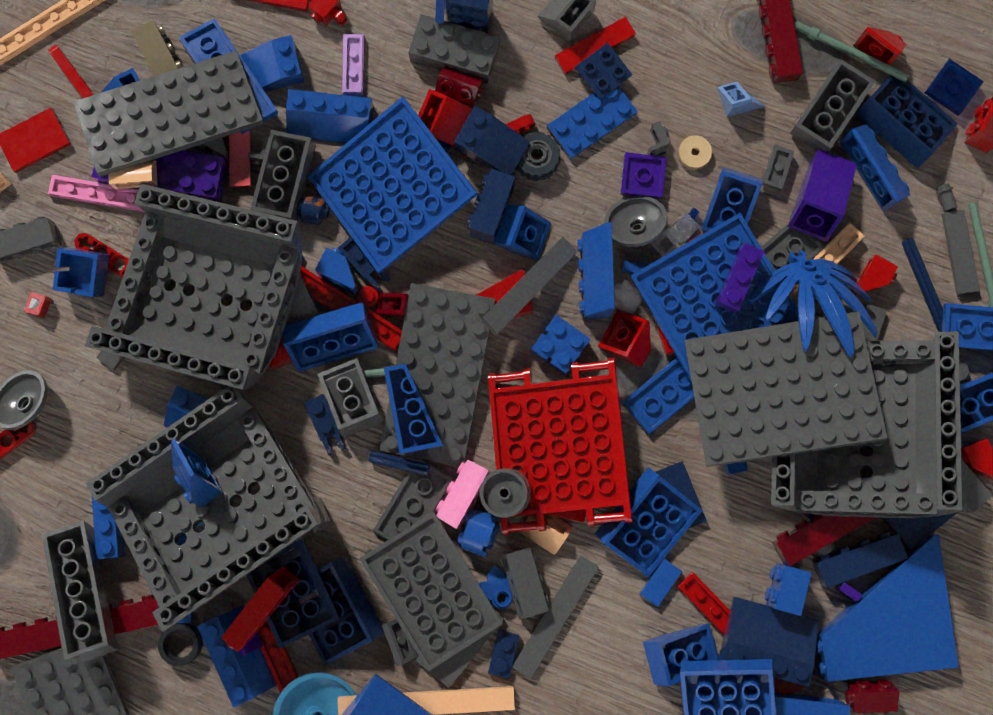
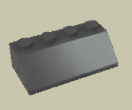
[250,130,316,221]

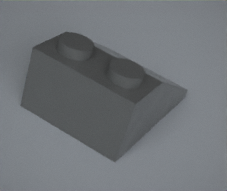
[317,358,383,438]

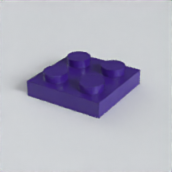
[620,152,666,199]

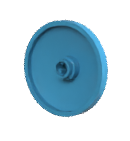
[272,672,356,715]

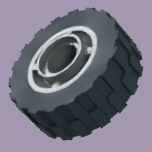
[516,132,560,181]

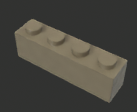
[131,20,183,76]

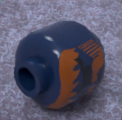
[297,196,330,225]

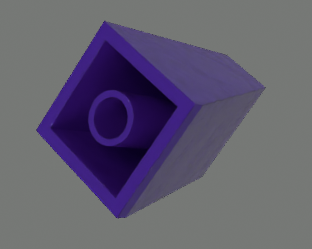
[787,149,857,242]

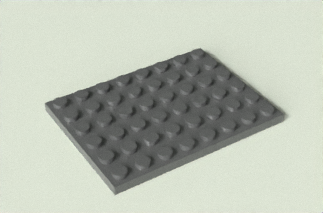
[684,311,887,467]

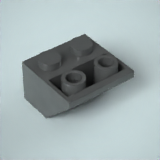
[538,0,596,42]

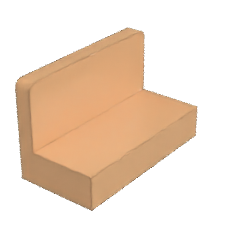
[519,514,572,555]

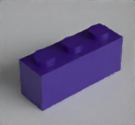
[714,243,765,313]

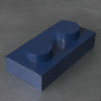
[488,629,519,679]

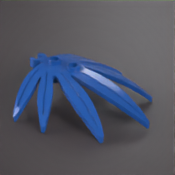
[749,250,877,358]

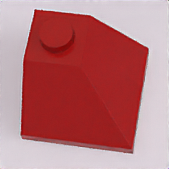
[853,27,907,65]
[598,310,651,368]

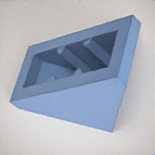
[718,82,766,117]

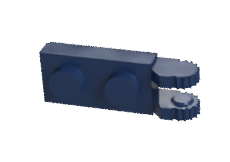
[338,237,391,291]
[304,394,346,456]

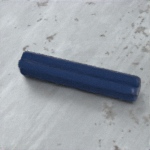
[369,451,430,476]

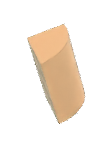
[109,160,158,189]

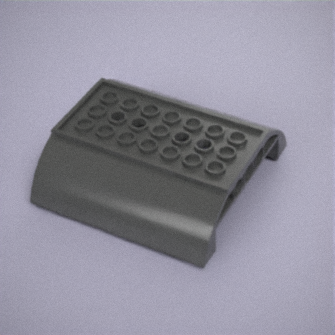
[85,184,302,390]
[771,331,962,518]
[86,386,321,632]

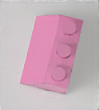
[435,460,491,530]

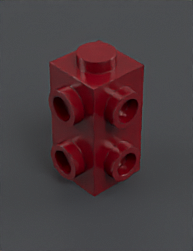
[435,66,484,106]
[845,679,899,715]

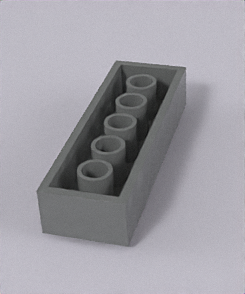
[42,521,118,665]

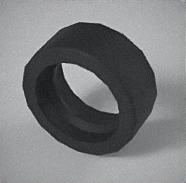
[158,623,203,666]

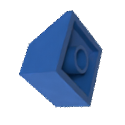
[494,204,551,261]
[315,248,359,296]

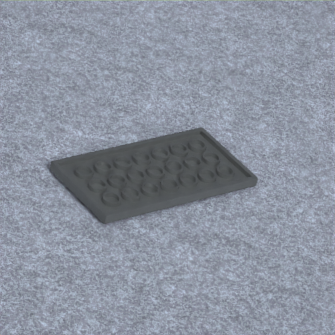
[73,51,264,177]
[379,283,495,466]

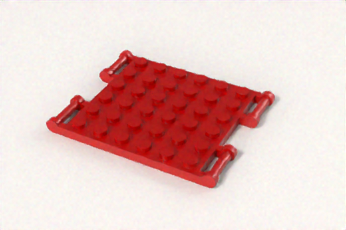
[488,358,633,535]

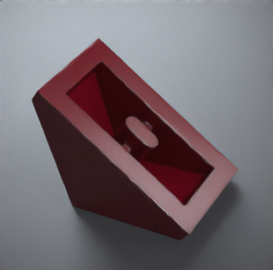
[375,293,409,319]

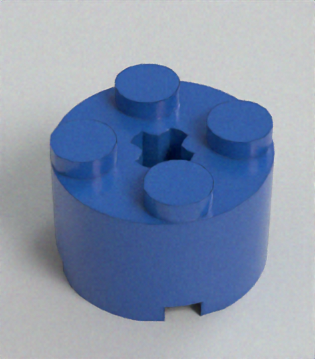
[458,508,501,557]

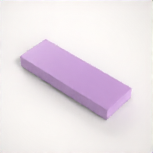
[342,34,365,96]

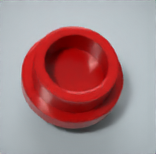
[357,286,379,307]

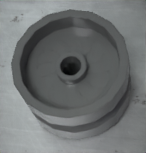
[480,468,532,518]

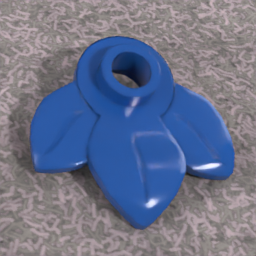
[478,566,512,609]

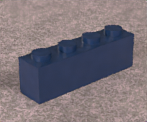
[812,531,908,588]

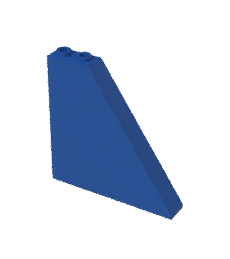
[815,534,959,682]

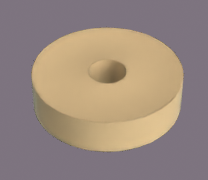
[678,135,712,170]

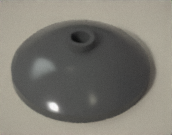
[604,196,668,247]
[0,370,48,430]

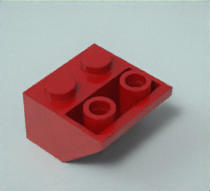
[418,89,472,147]
[964,97,993,153]

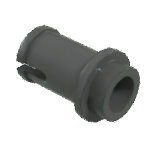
[936,183,957,211]

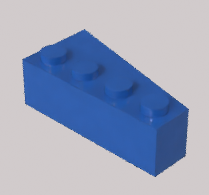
[384,364,443,454]

